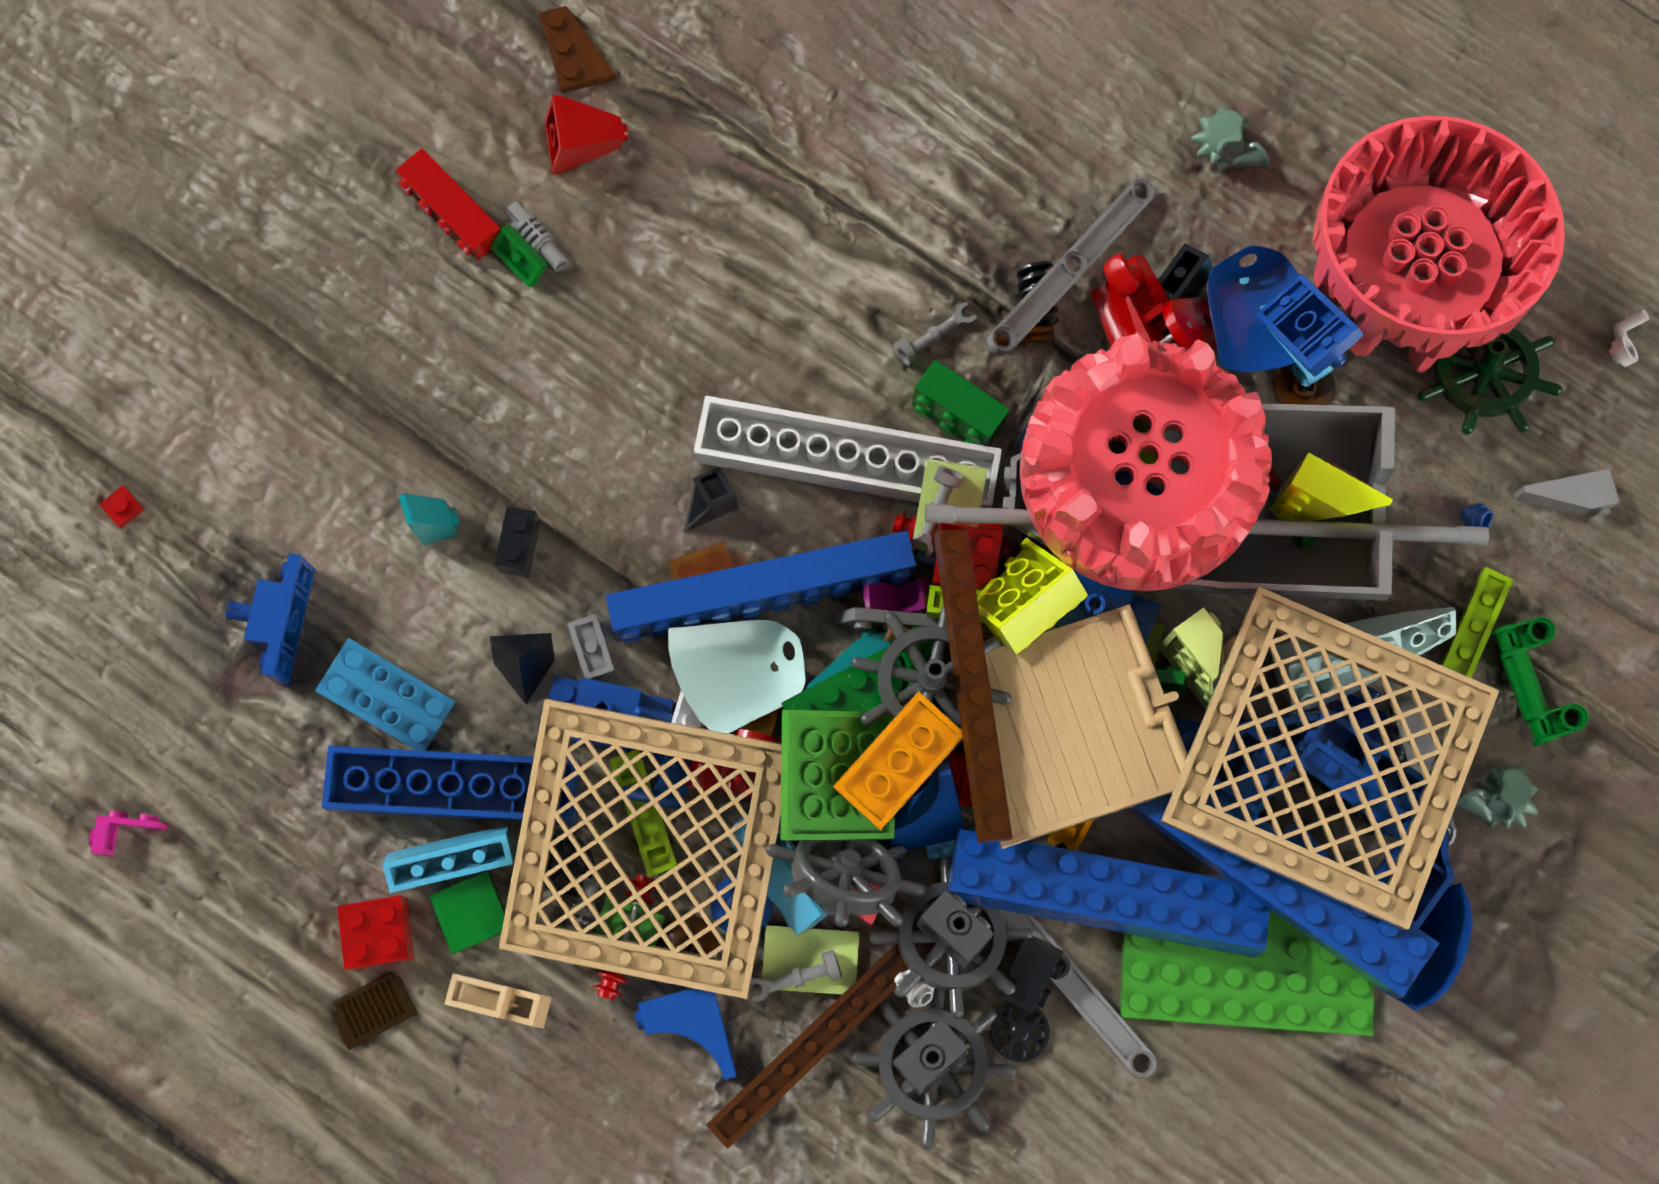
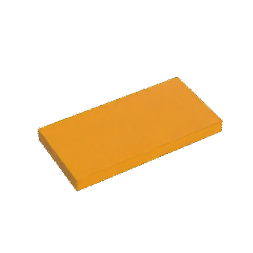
[832,692,963,830]

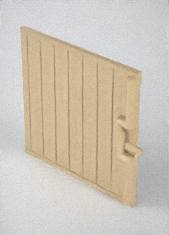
[948,604,1188,849]

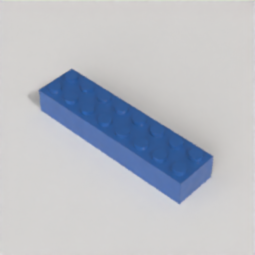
[321,746,582,825]

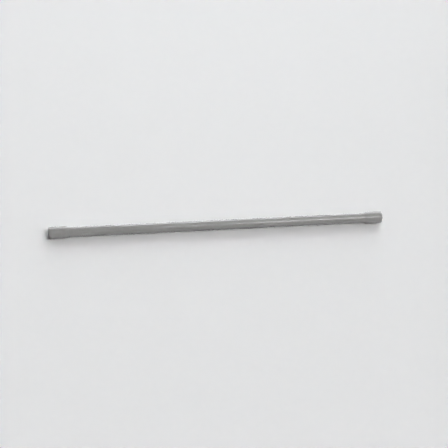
[925,504,1489,546]

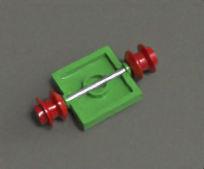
[593,874,666,1001]

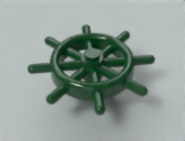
[1417,328,1563,435]

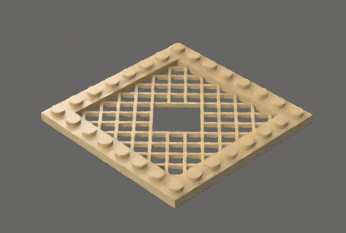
[1161,587,1499,930]
[499,698,782,999]

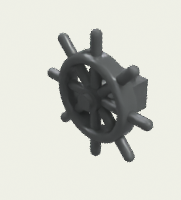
[870,857,1033,1019]
[851,988,1016,1150]

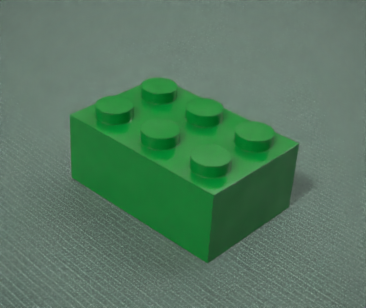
[911,360,1010,447]

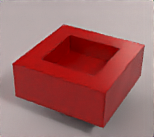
[99,485,145,529]

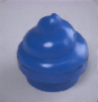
[1460,503,1493,528]

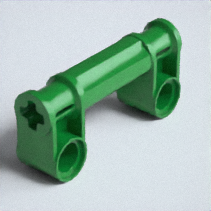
[1491,617,1589,747]

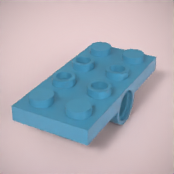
[315,638,456,751]

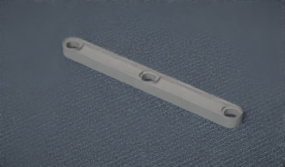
[987,178,1155,356]
[999,909,1157,1078]

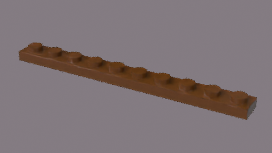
[933,530,1013,843]
[706,923,936,1149]

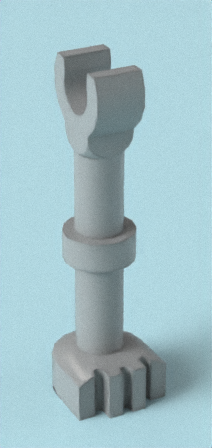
[894,302,977,366]
[911,465,964,557]
[750,950,842,1002]

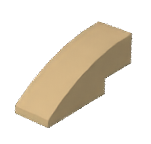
[444,973,552,1029]

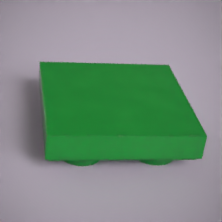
[429,871,505,954]

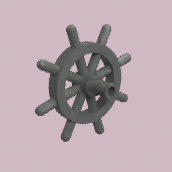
[851,605,1012,741]
[766,839,926,927]

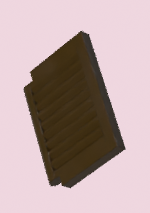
[331,971,418,1050]

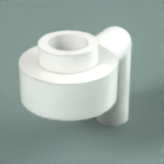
[1609,310,1649,367]

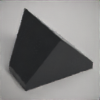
[684,467,738,532]
[490,633,555,704]

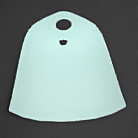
[668,620,806,734]

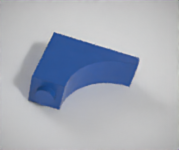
[884,756,965,850]
[634,988,738,1080]

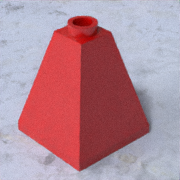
[544,95,628,175]

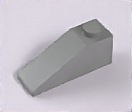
[1513,469,1620,518]

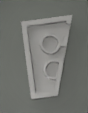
[834,607,939,631]

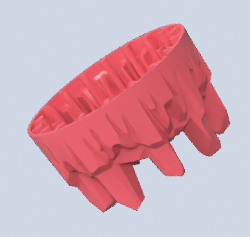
[1313,116,1565,373]
[1020,332,1272,591]

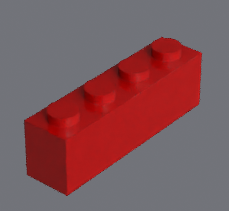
[396,148,501,261]

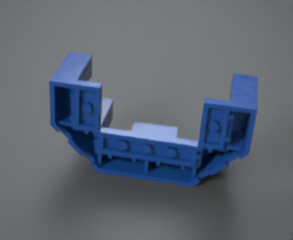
[1213,710,1454,929]

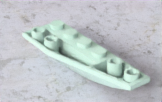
[1272,607,1456,713]

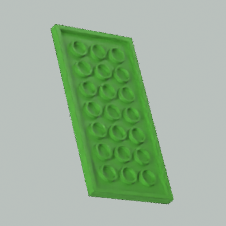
[1119,910,1374,1036]

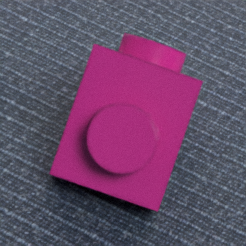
[89,811,168,857]

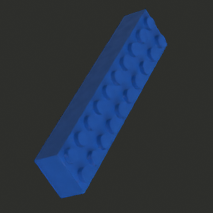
[606,531,916,644]
[1127,785,1439,999]
[947,829,1270,958]

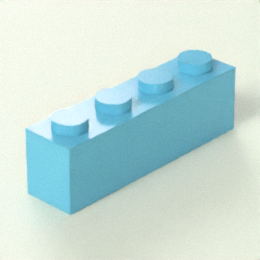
[728,812,828,935]
[382,824,516,893]

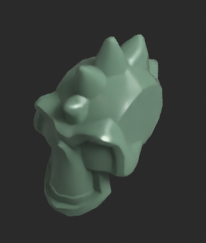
[1191,105,1271,173]
[1456,765,1538,828]

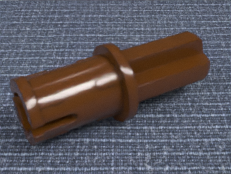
[995,324,1054,347]

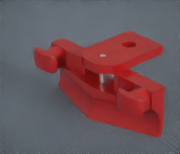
[1090,253,1218,354]

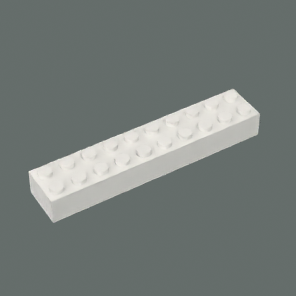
[694,395,1002,508]

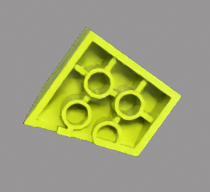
[1269,453,1393,521]
[977,538,1088,655]

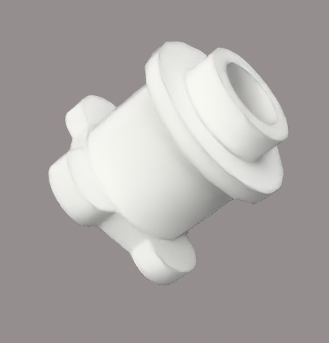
[894,970,934,1008]

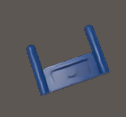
[622,706,691,809]

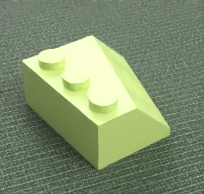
[1157,607,1224,710]

